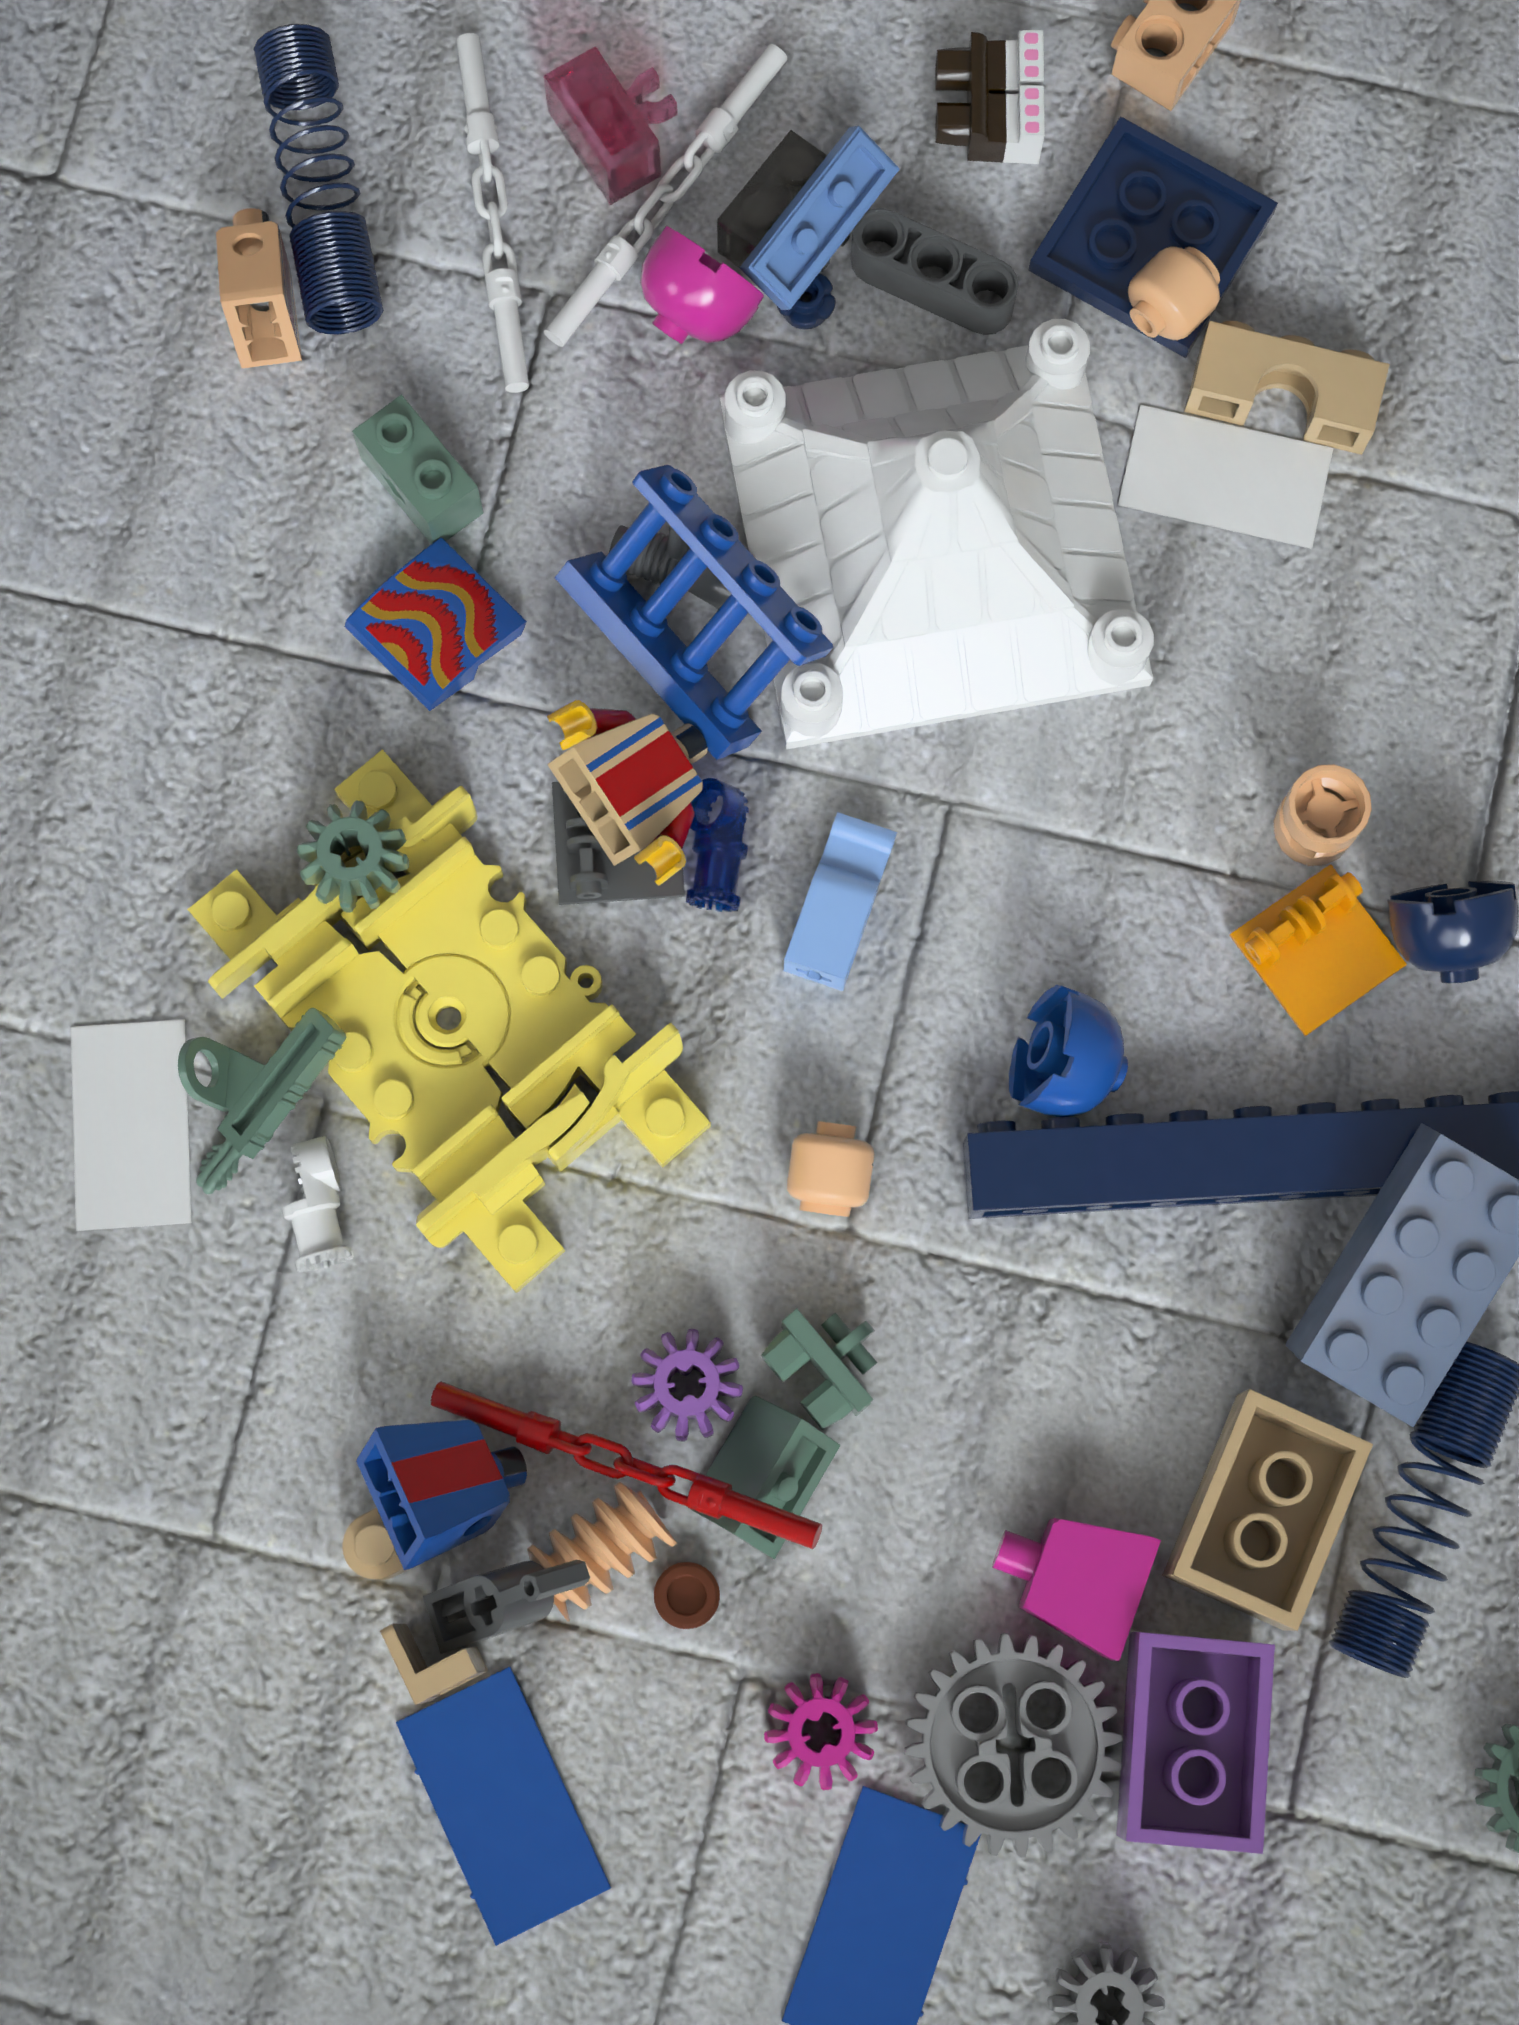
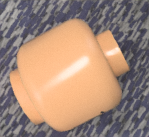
[1128,247,1220,340]
[787,1121,874,1217]

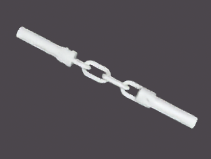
[456,33,529,393]
[544,44,787,347]

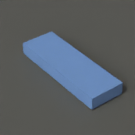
[740,126,900,310]

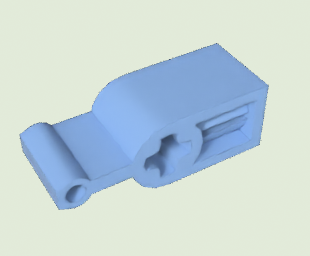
[783,812,897,991]

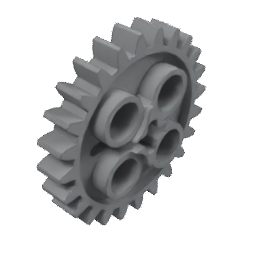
[904,1634,1123,1858]

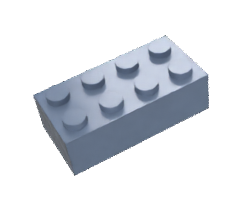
[1285,1123,1519,1427]

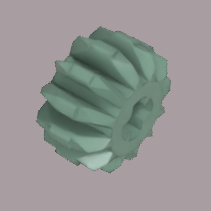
[297,800,410,913]

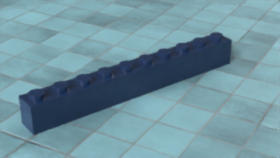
[963,1091,1519,1219]

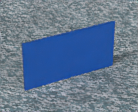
[396,1666,611,1946]
[782,1786,981,2025]

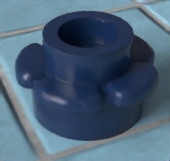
[776,273,836,329]

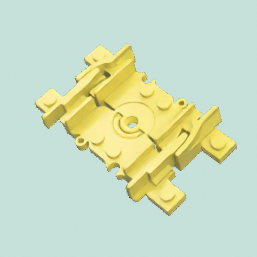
[187,749,711,1293]

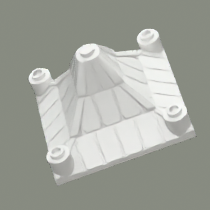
[719,319,1154,749]

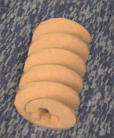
[527,1482,677,1622]

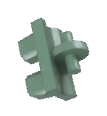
[761,1309,878,1430]

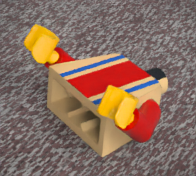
[547,700,708,886]

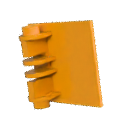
[1229,864,1407,1036]

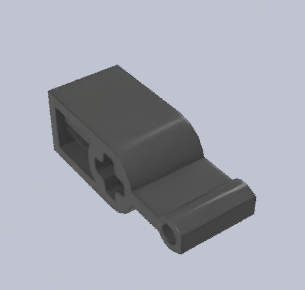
[423,1560,590,1654]

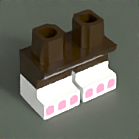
[935,30,1045,164]

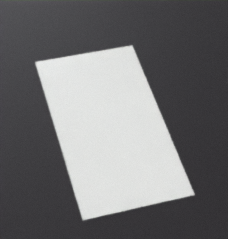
[1118,405,1333,549]
[70,1019,192,1231]

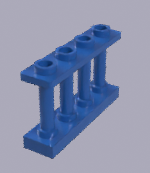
[555,465,833,760]

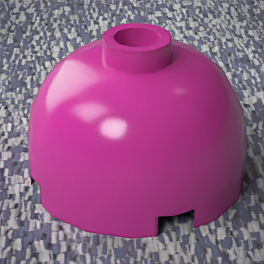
[640,226,764,345]

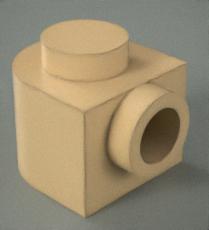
[342,1508,409,1580]

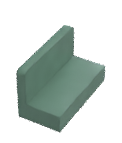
[691,1396,841,1559]

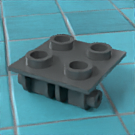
[552,782,685,905]

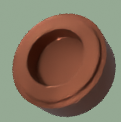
[654,1562,720,1629]

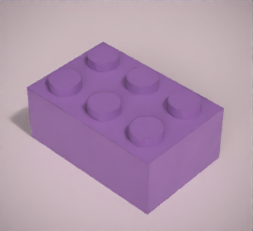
[1116,1632,1275,1854]

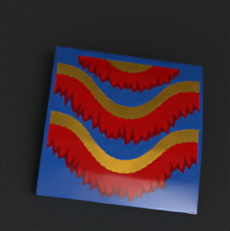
[344,537,527,711]

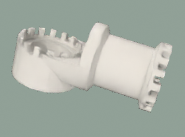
[282,1135,354,1273]

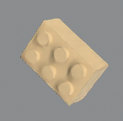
[1162,1389,1373,1631]

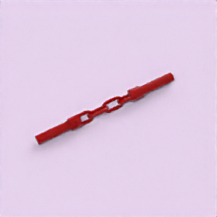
[431,1381,822,1549]

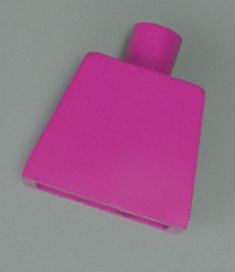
[992,1518,1161,1661]

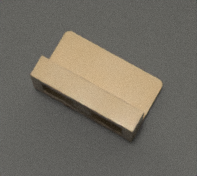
[380,1624,488,1705]

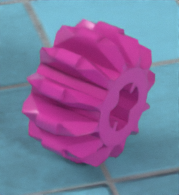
[764,1673,878,1790]

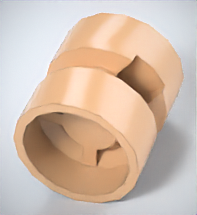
[1273,764,1372,866]

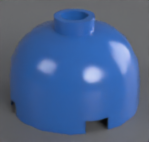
[1009,985,1128,1117]

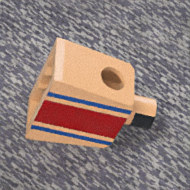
[216,208,302,369]

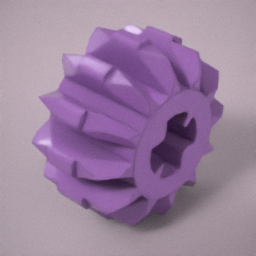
[631,1329,743,1442]

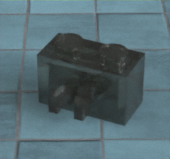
[717,130,851,272]

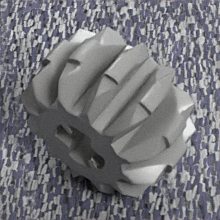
[1047,1942,1165,2025]

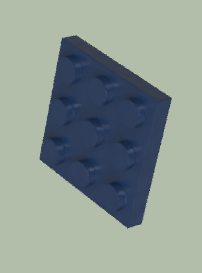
[1028,116,1278,358]

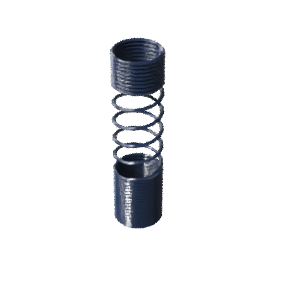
[253,24,384,334]
[1329,1342,1519,1678]

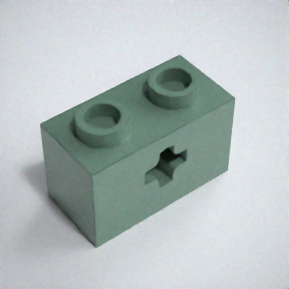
[352,394,484,544]

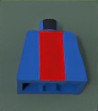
[356,1420,527,1570]

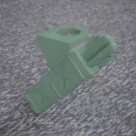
[178,1008,346,1194]

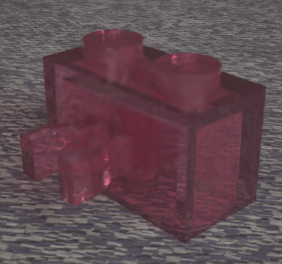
[543,46,678,205]

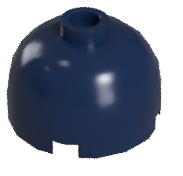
[1387,881,1519,983]

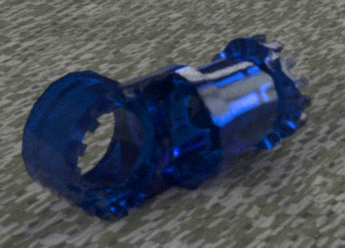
[686,778,749,912]

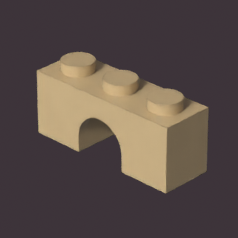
[1184,321,1390,455]

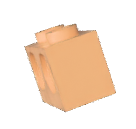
[1111,0,1241,111]

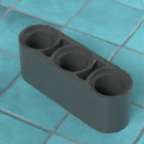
[851,208,1018,335]

